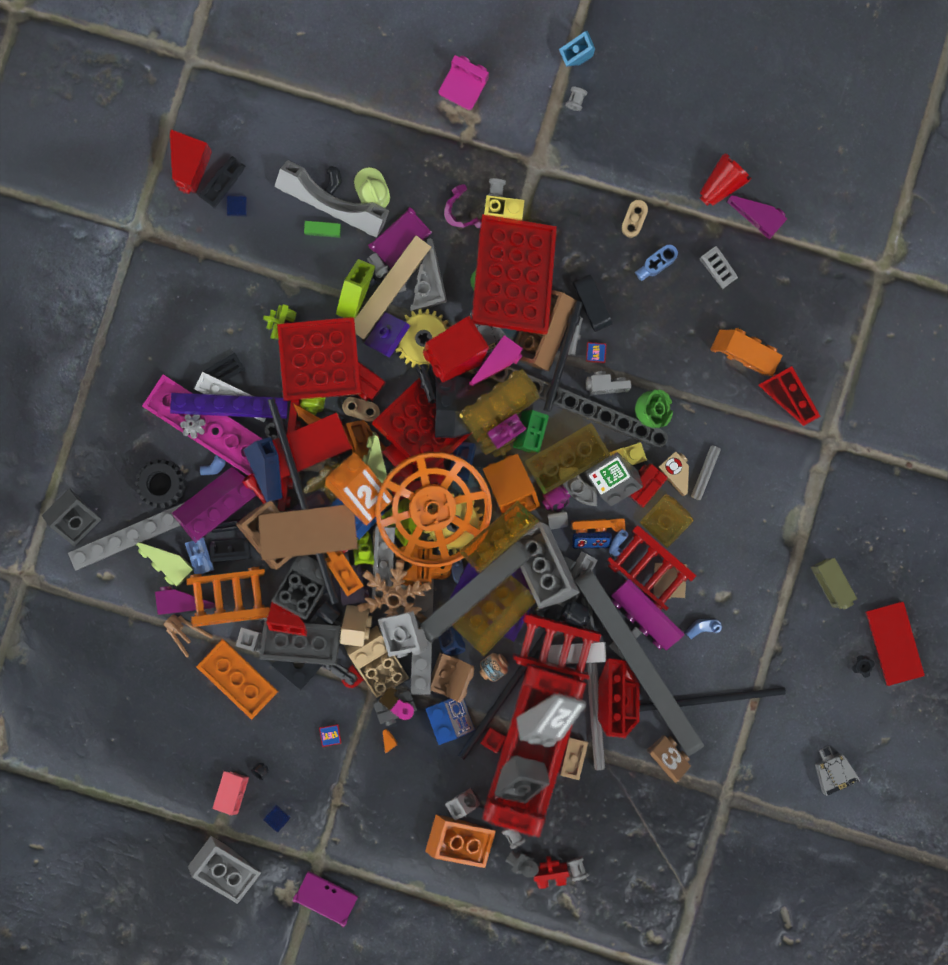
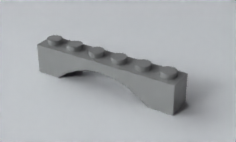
[274,160,389,237]

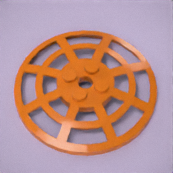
[375,452,492,567]

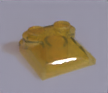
[639,494,694,548]

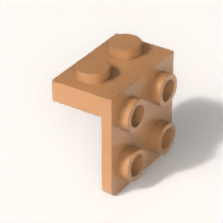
[430,652,474,703]

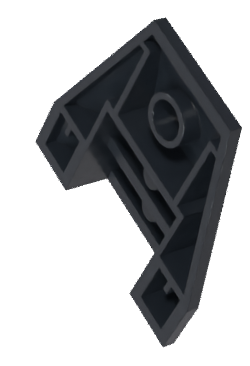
[434,372,511,438]

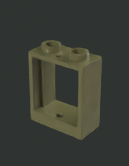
[811,558,857,610]

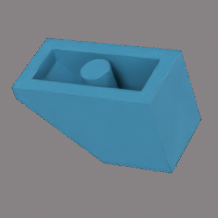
[559,31,595,67]

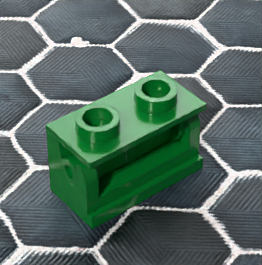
[513,410,549,453]

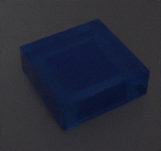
[227,196,247,217]
[264,805,291,833]

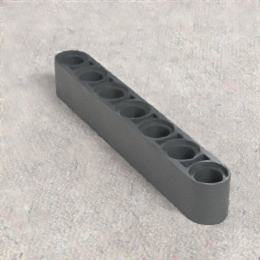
[418,541,532,643]

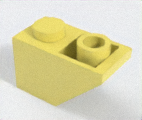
[484,195,525,221]

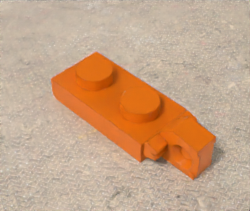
[571,518,625,533]
[325,551,364,596]

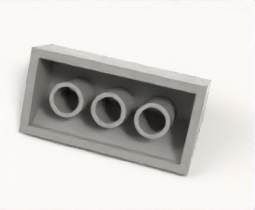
[508,522,580,608]

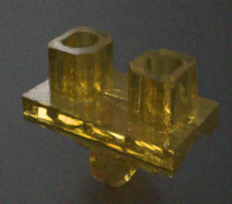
[480,433,516,459]

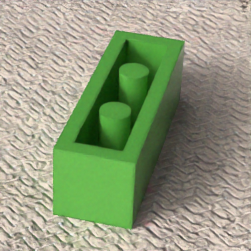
[304,221,341,238]

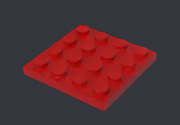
[277,317,361,401]
[372,378,472,476]

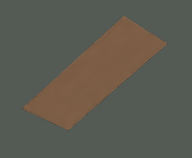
[258,505,358,560]

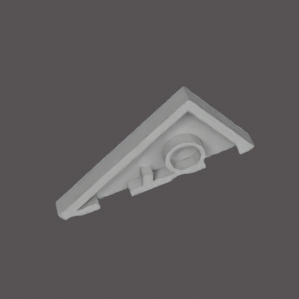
[410,238,447,312]

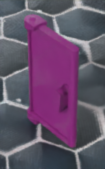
[368,207,432,269]
[292,871,358,927]

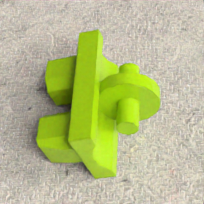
[263,304,296,340]
[353,531,374,565]

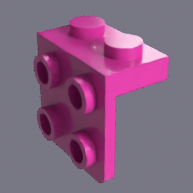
[439,55,489,110]

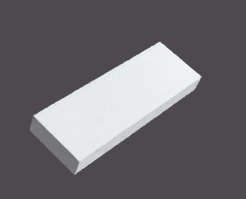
[548,642,607,664]

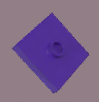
[364,312,410,358]

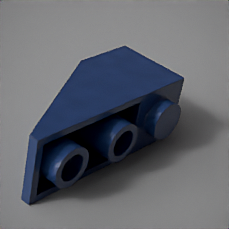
[244,437,282,503]

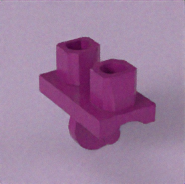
[487,413,526,449]

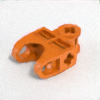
[395,545,452,587]

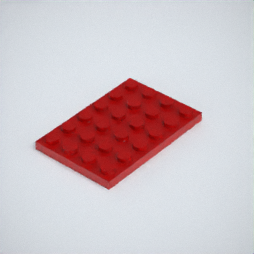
[471,214,557,335]

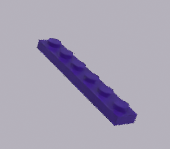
[170,393,288,419]

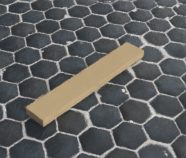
[355,236,432,339]

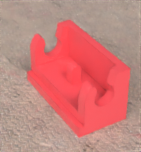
[212,771,249,815]

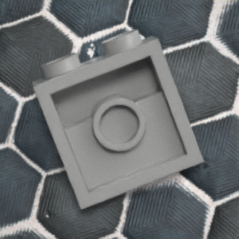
[585,371,631,395]
[378,611,428,658]

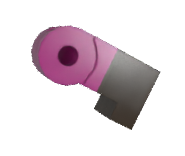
[378,685,414,720]

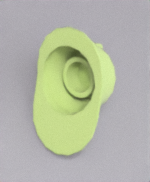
[354,168,390,208]

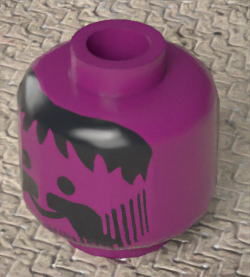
[541,484,571,512]

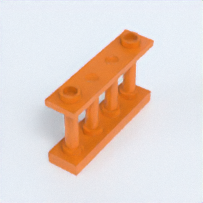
[186,567,270,627]

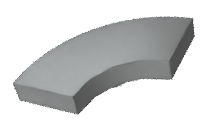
[559,468,597,506]

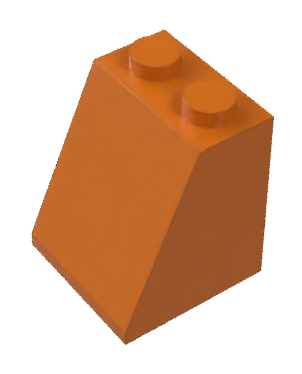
[483,453,540,522]

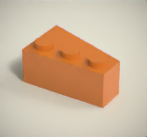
[710,328,782,376]

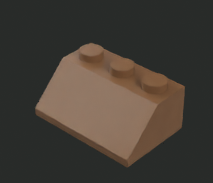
[236,501,291,570]

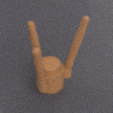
[164,614,213,657]

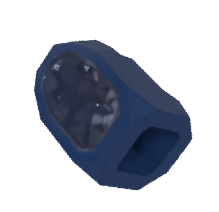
[438,624,465,656]

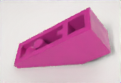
[469,335,523,386]

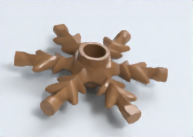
[358,560,432,623]

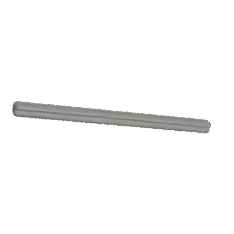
[581,597,605,770]

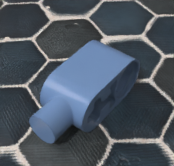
[635,245,678,281]

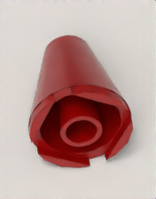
[700,153,752,206]

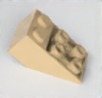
[344,626,409,698]

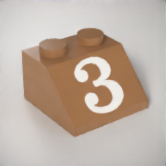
[647,735,691,783]

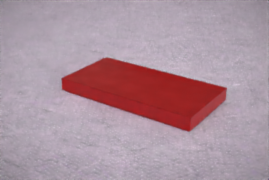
[272,413,352,479]
[865,601,925,686]

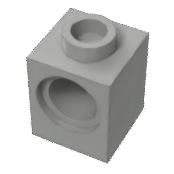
[445,788,481,821]

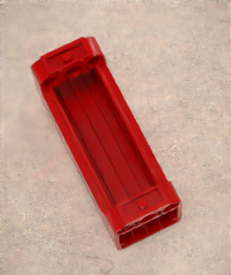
[483,664,586,837]

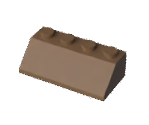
[515,290,576,371]

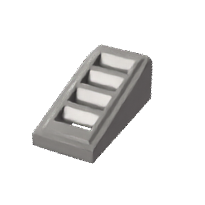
[700,246,738,289]

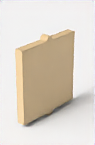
[653,563,687,599]

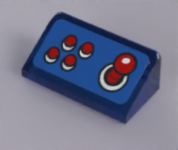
[572,533,612,549]

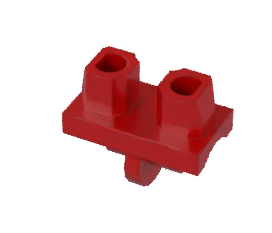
[534,856,569,889]

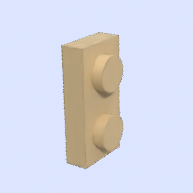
[560,737,588,780]

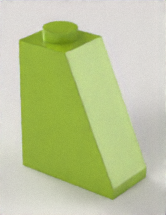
[336,259,376,319]

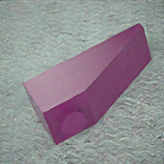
[727,195,787,239]
[155,586,216,615]

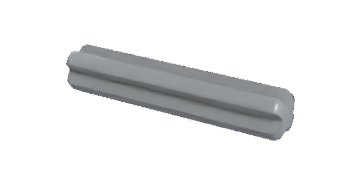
[691,446,720,500]

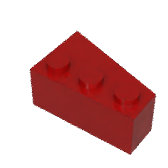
[758,366,821,426]

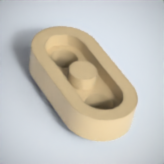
[621,200,648,238]
[342,397,380,422]

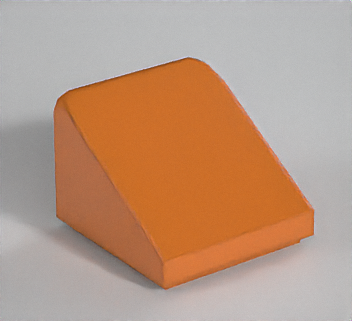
[383,728,398,753]

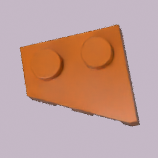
[344,420,387,459]

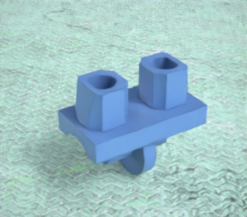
[185,537,214,574]

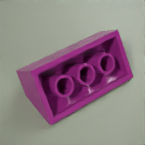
[171,467,257,544]
[610,579,685,651]

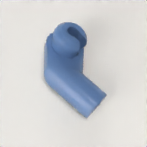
[200,455,225,476]
[609,530,628,558]

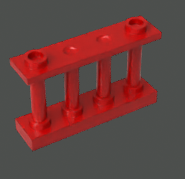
[607,525,697,611]
[513,612,601,681]

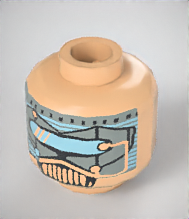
[479,653,509,682]

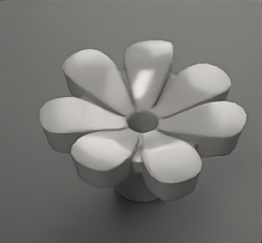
[181,414,206,439]

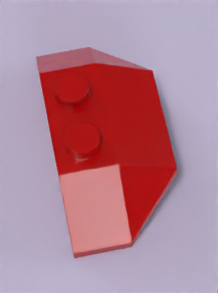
[598,659,640,738]

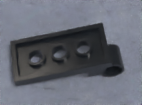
[272,600,343,691]

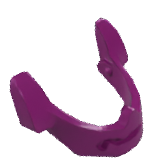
[444,184,481,229]

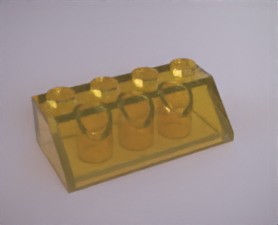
[460,369,540,443]
[524,423,611,494]
[459,501,539,574]
[452,575,536,656]

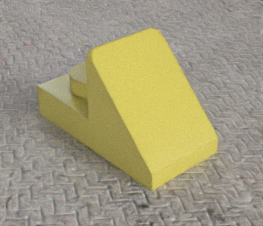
[604,442,647,465]

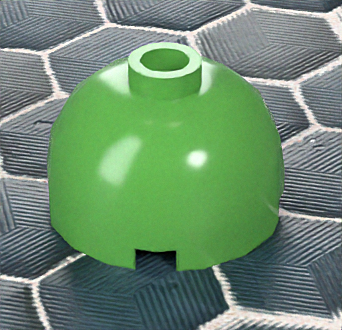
[635,390,673,428]

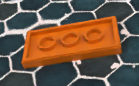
[196,639,279,720]

